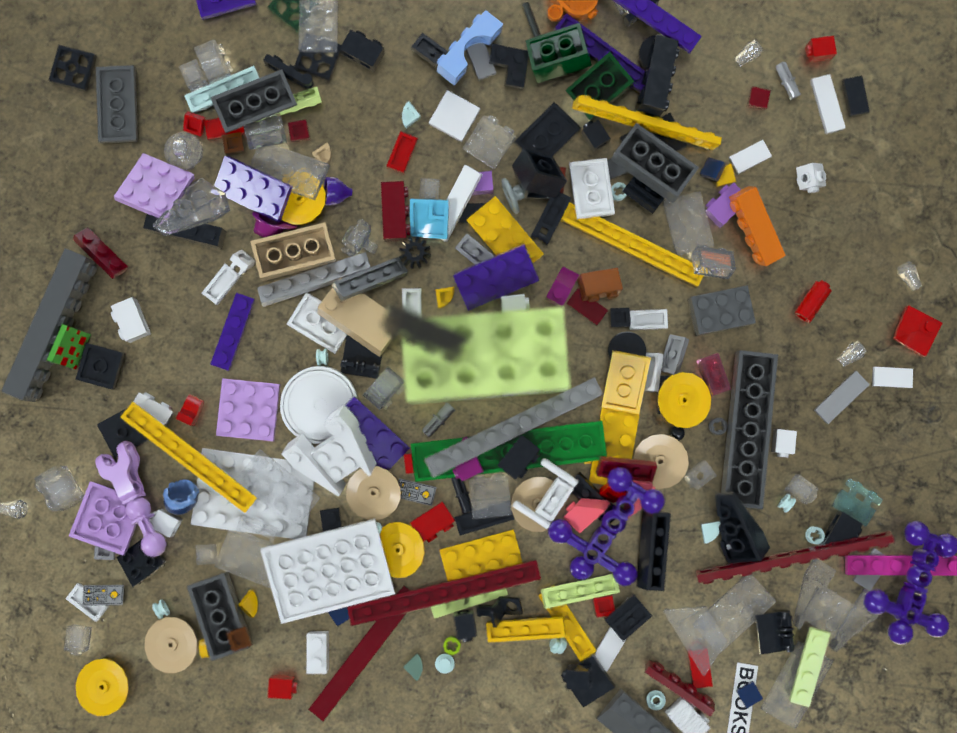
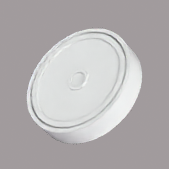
[280,366,358,444]

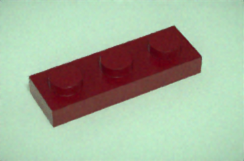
[72,228,128,279]
[596,456,657,482]

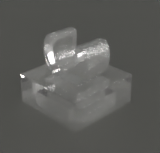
[196,544,217,565]

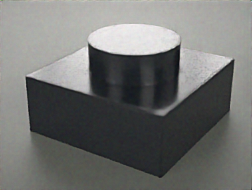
[610,307,630,328]

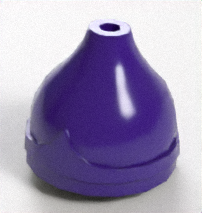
[324,177,353,206]

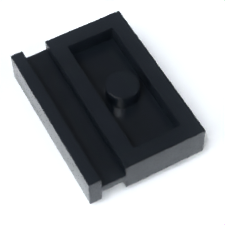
[622,176,664,214]
[604,594,652,641]

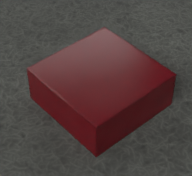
[747,86,771,110]
[288,119,310,143]

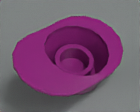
[252,211,297,238]

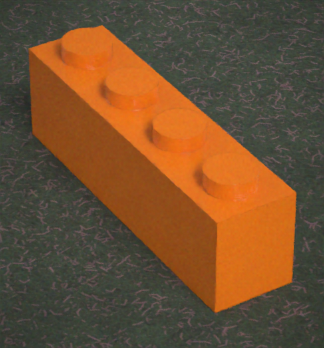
[729,186,786,266]

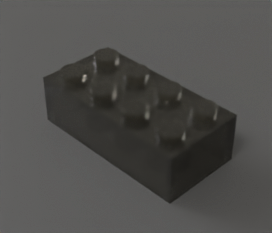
[381,303,469,364]

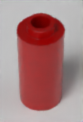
[794,280,832,323]

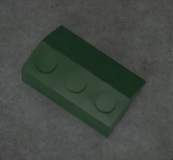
[525,23,592,83]

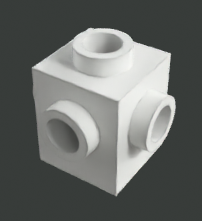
[796,163,826,193]

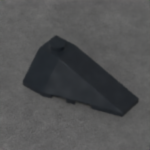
[715,492,770,563]

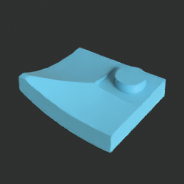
[410,198,449,239]

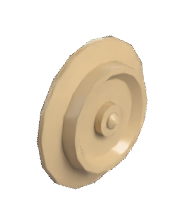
[633,434,689,489]
[346,466,401,520]
[511,477,565,532]
[145,617,198,673]

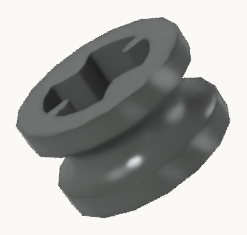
[709,418,727,435]

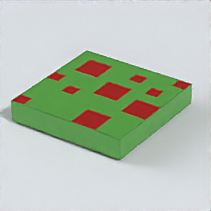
[47,324,91,370]

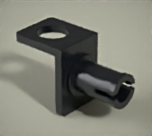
[476,596,523,627]

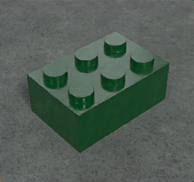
[566,52,635,120]

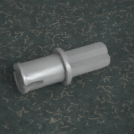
[776,62,801,100]
[422,402,456,437]

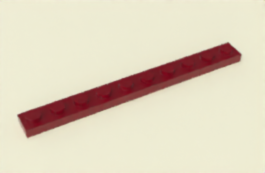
[696,531,895,584]
[347,560,541,627]

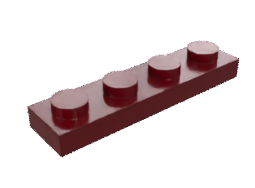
[645,660,715,717]

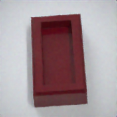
[566,288,608,326]

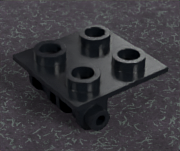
[340,335,382,379]
[116,537,167,587]
[755,610,796,655]

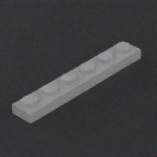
[257,252,371,307]

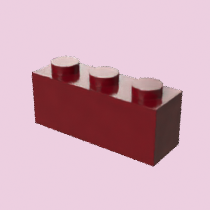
[381,181,411,242]

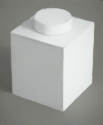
[771,429,797,458]
[150,509,183,538]

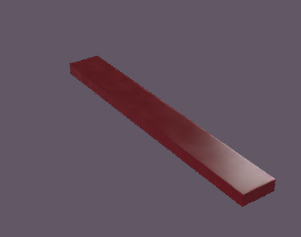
[308,585,411,721]

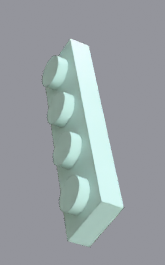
[184,66,259,114]

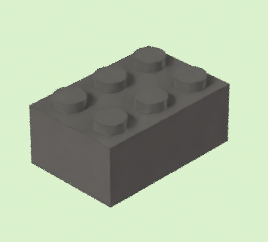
[688,285,756,336]

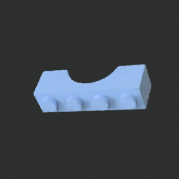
[437,10,503,86]

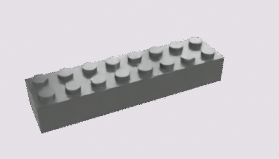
[1,248,97,402]
[721,350,778,509]

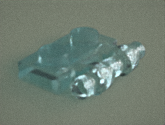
[831,478,883,527]

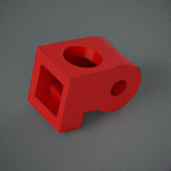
[175,394,204,426]

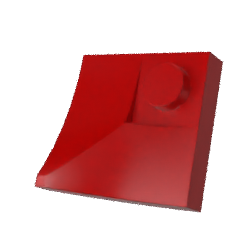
[893,305,943,357]

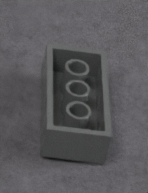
[611,123,699,204]
[187,571,251,661]

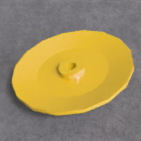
[281,172,326,225]
[658,372,711,428]
[380,522,425,578]
[75,659,129,716]

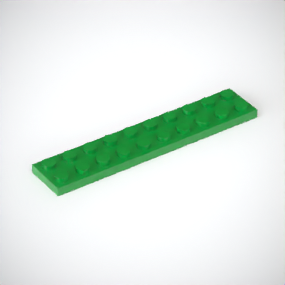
[411,421,607,482]

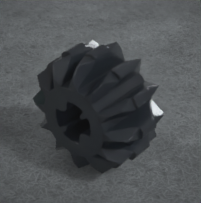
[399,237,431,269]

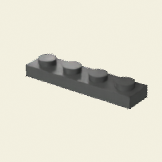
[332,257,408,301]

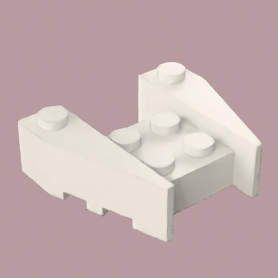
[281,404,377,496]

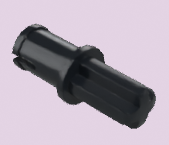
[451,477,474,514]

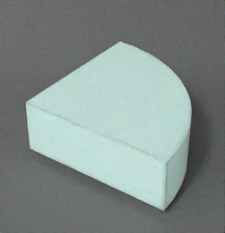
[402,101,421,129]
[701,521,720,544]

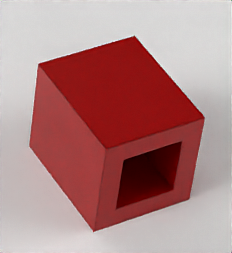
[805,35,837,62]
[268,675,298,700]

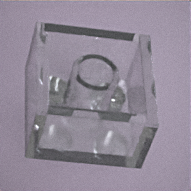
[34,466,84,512]

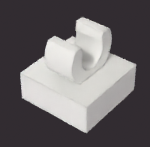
[230,250,256,275]

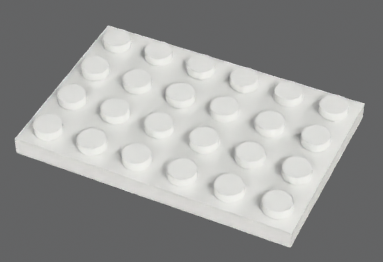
[191,448,315,539]
[261,519,395,624]

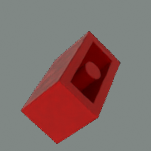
[410,501,455,543]

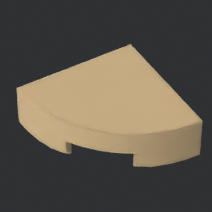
[312,142,331,169]

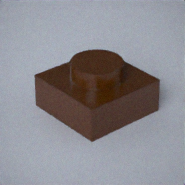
[222,132,245,155]
[227,626,253,652]

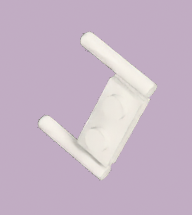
[513,458,578,529]

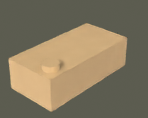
[250,222,336,282]
[317,278,401,357]

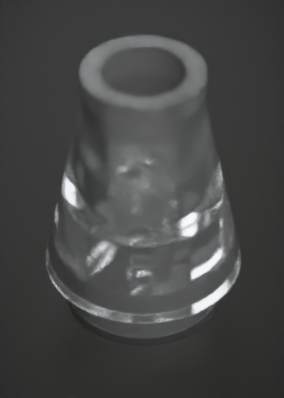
[734,39,763,67]
[897,261,922,291]
[837,340,867,367]
[0,500,28,519]

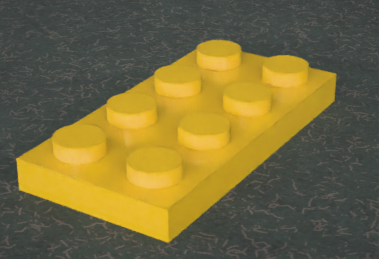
[466,196,544,263]
[588,407,640,485]
[439,529,523,582]

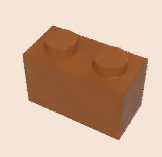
[577,267,623,302]

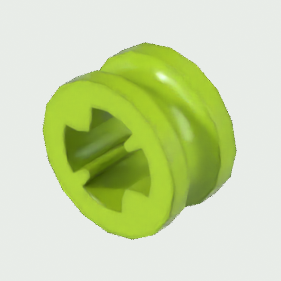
[443,636,461,655]

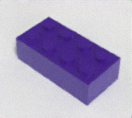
[453,243,539,311]

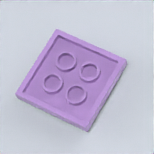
[114,153,194,221]
[216,378,280,441]
[69,481,137,555]

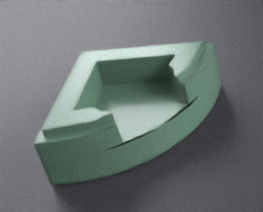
[403,653,423,681]

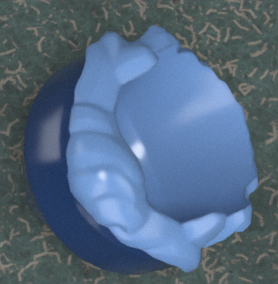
[163,479,199,515]

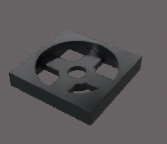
[294,33,341,82]
[48,45,97,92]

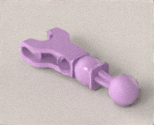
[95,441,166,557]

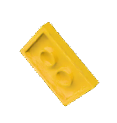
[601,350,651,414]

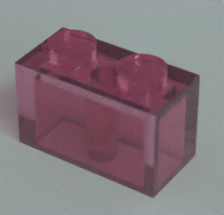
[696,353,731,396]

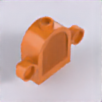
[547,0,599,22]

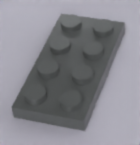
[96,65,138,143]

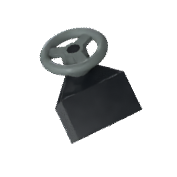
[501,148,567,214]

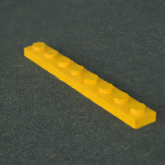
[572,95,722,150]
[561,202,707,287]
[121,402,258,513]

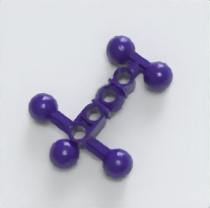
[548,467,665,586]
[864,521,957,645]

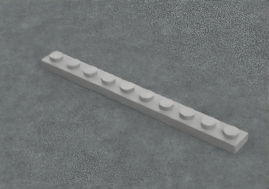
[424,377,603,477]

